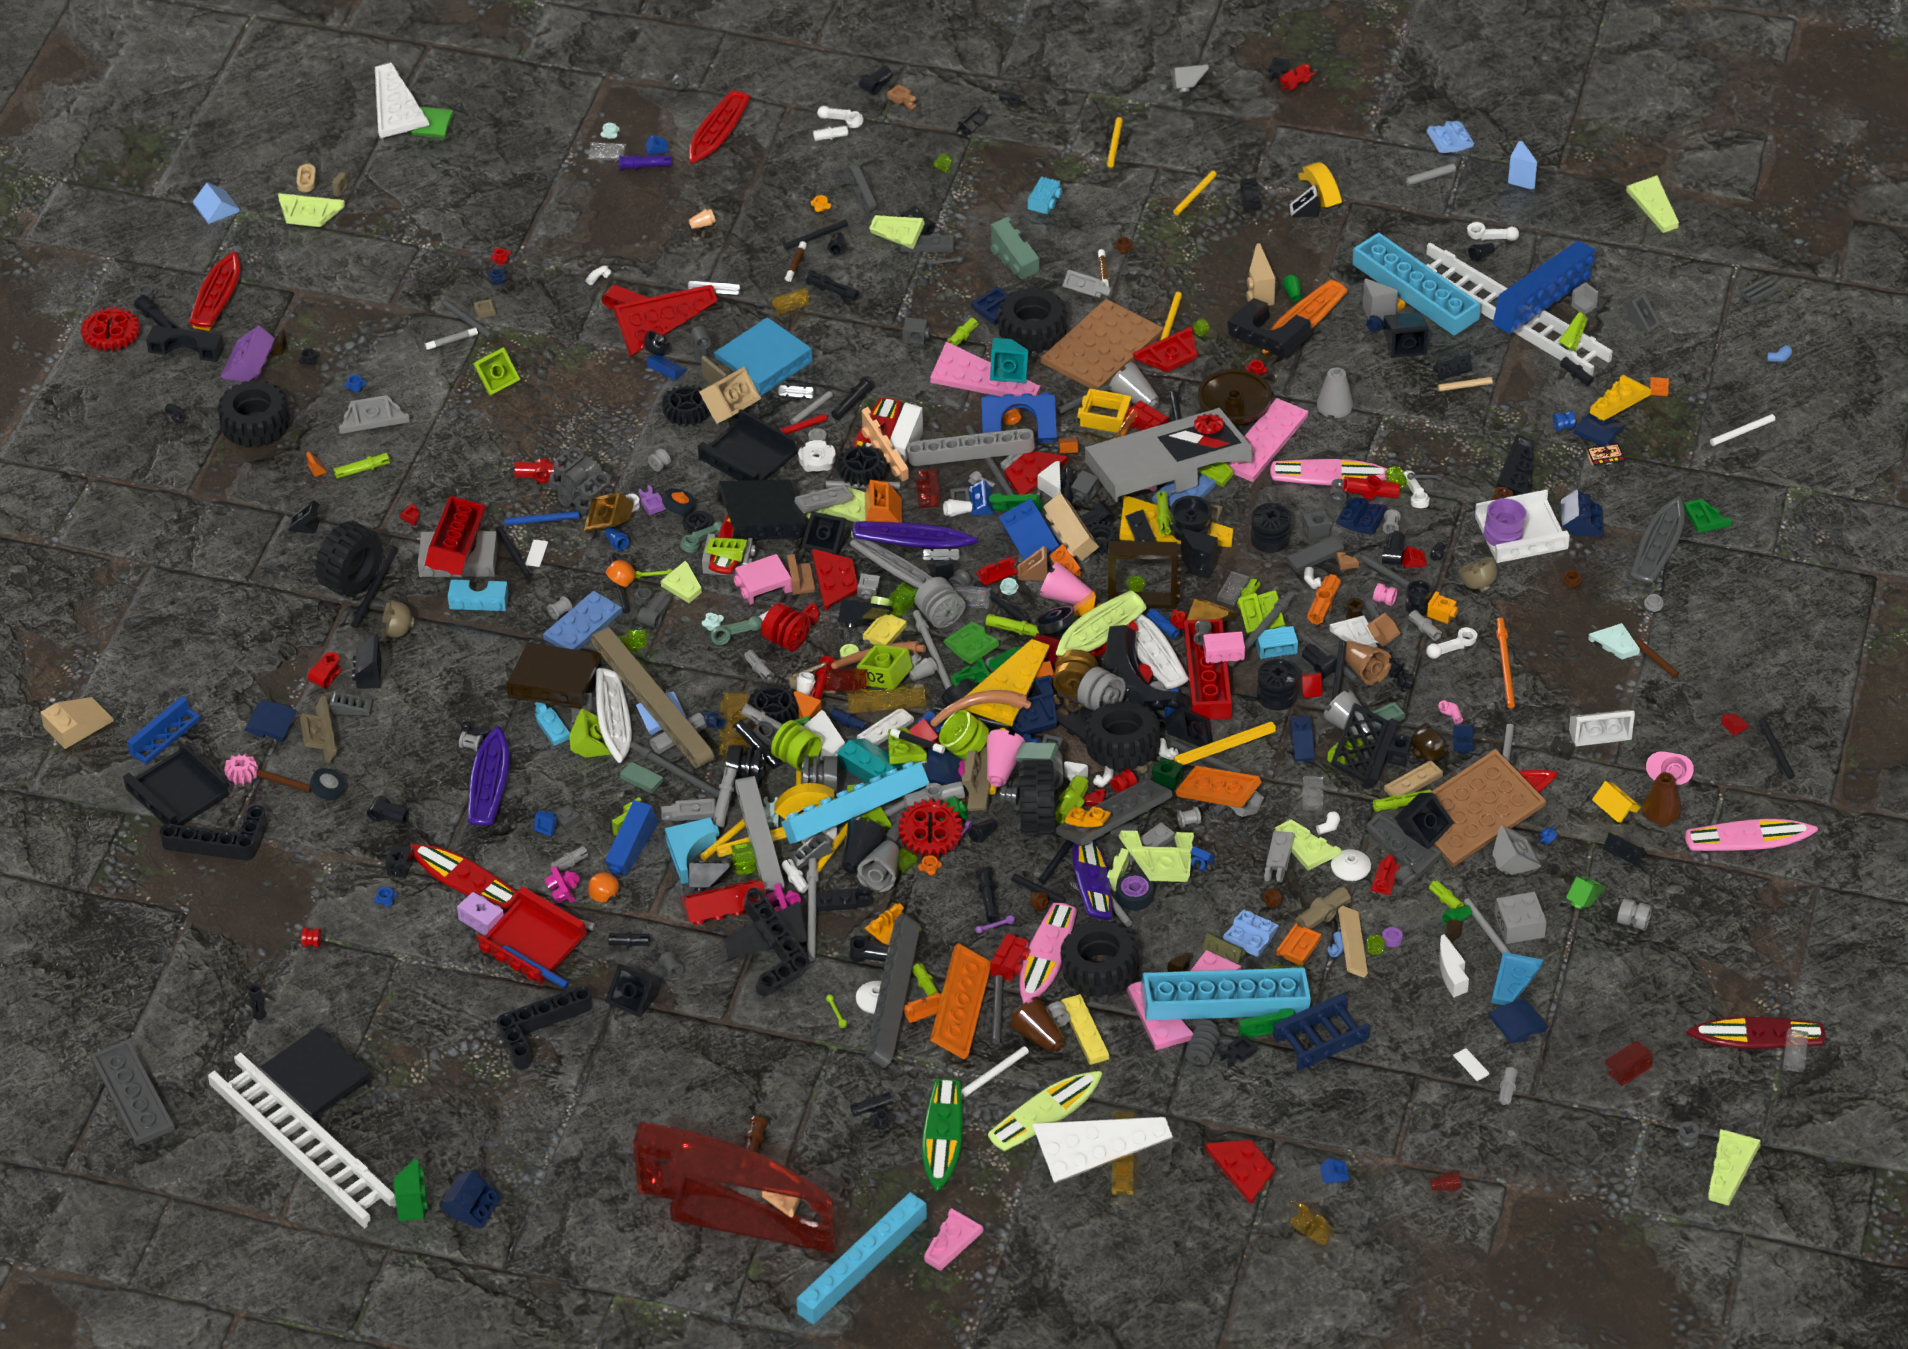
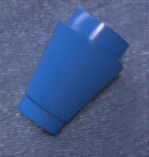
[604,527,629,551]

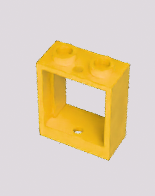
[1077,389,1132,434]

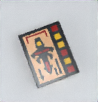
[1586,443,1626,466]

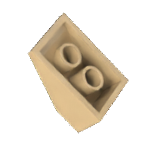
[1246,243,1275,306]
[699,367,762,424]
[40,697,114,749]

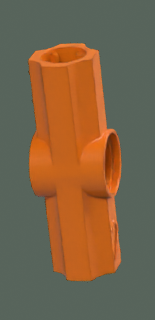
[1307,574,1341,625]

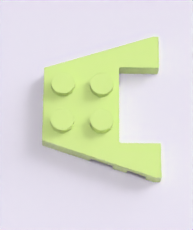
[803,486,865,538]
[1119,830,1194,882]

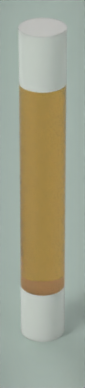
[1098,249,1109,288]

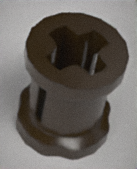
[1346,598,1364,620]

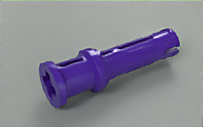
[619,154,672,170]

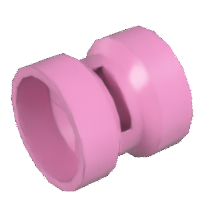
[1373,583,1397,606]

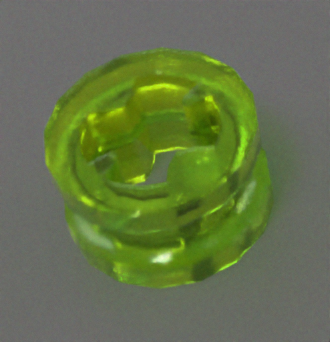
[1193,318,1210,337]
[1366,935,1385,955]

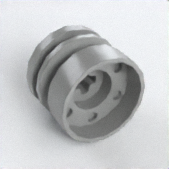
[914,577,965,628]

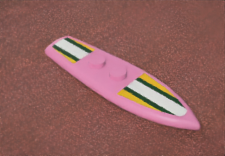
[1270,459,1395,486]
[1685,819,1818,851]
[1019,903,1077,1004]

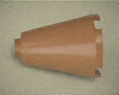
[1345,640,1391,686]

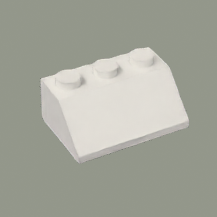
[1569,710,1635,747]

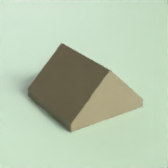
[701,355,735,384]

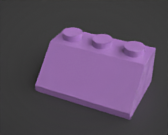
[220,325,275,382]

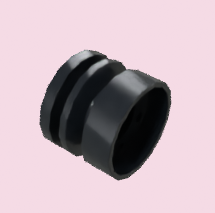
[1251,503,1291,553]
[1257,659,1298,711]
[725,745,766,788]

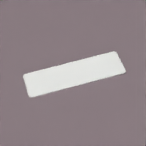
[526,540,548,567]
[1453,1048,1490,1081]

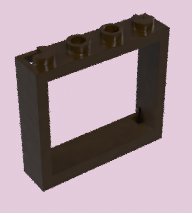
[1108,541,1181,609]

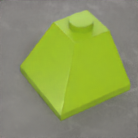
[473,347,520,396]
[569,708,612,758]

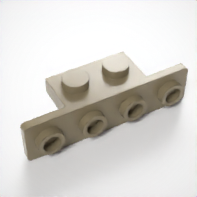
[300,695,337,763]
[962,747,991,811]

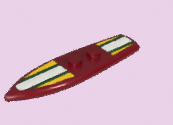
[1686,1017,1825,1049]

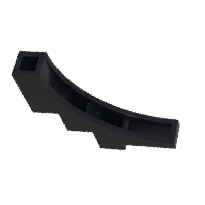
[1103,625,1188,712]

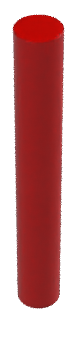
[779,414,828,435]

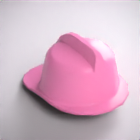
[1646,752,1694,785]

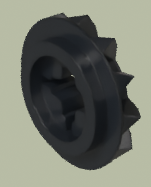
[683,511,713,534]

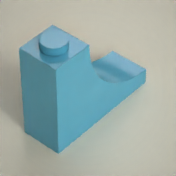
[665,817,719,884]

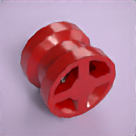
[301,927,322,948]

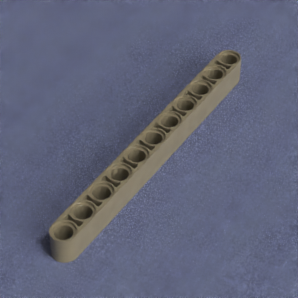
[590,627,714,769]

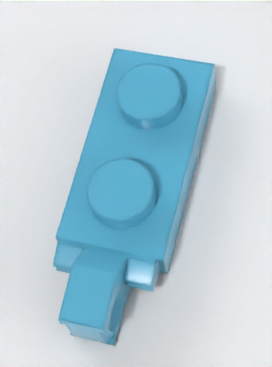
[535,702,570,746]

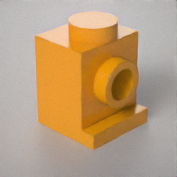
[1427,591,1458,624]

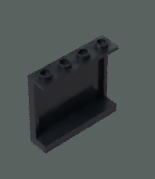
[698,409,798,481]
[716,479,807,539]
[123,740,229,826]
[259,1027,372,1123]

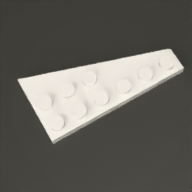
[375,63,430,138]
[1032,1117,1173,1183]

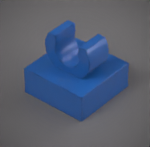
[534,810,557,837]
[1190,846,1215,871]

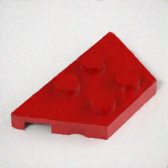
[1133,327,1197,372]
[1004,451,1067,495]
[812,549,858,611]
[1205,1140,1275,1205]

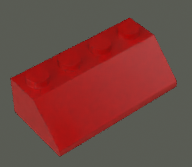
[680,879,767,925]

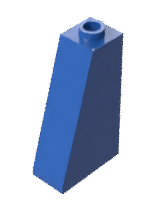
[605,800,658,875]

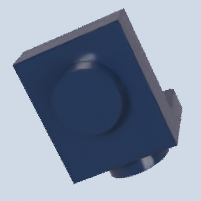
[1453,724,1474,753]

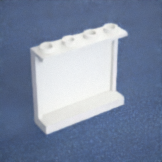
[1475,490,1569,563]

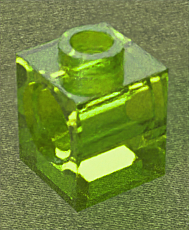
[731,842,756,876]

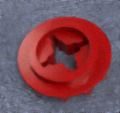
[1194,413,1224,434]

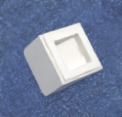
[1064,761,1088,781]

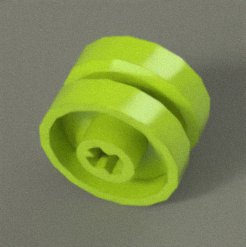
[939,710,989,760]

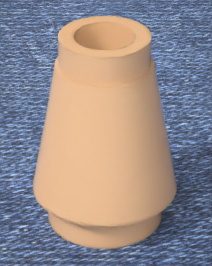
[688,209,716,229]

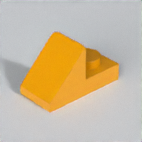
[1073,591,1101,616]

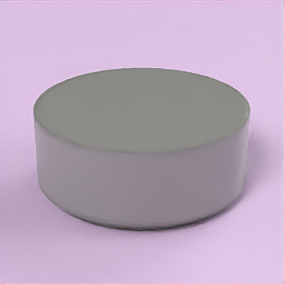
[808,428,827,442]

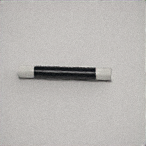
[890,728,945,754]

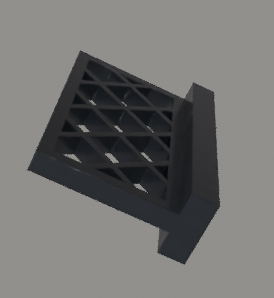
[1330,703,1398,790]

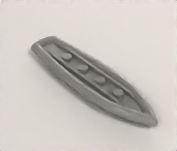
[850,538,933,589]

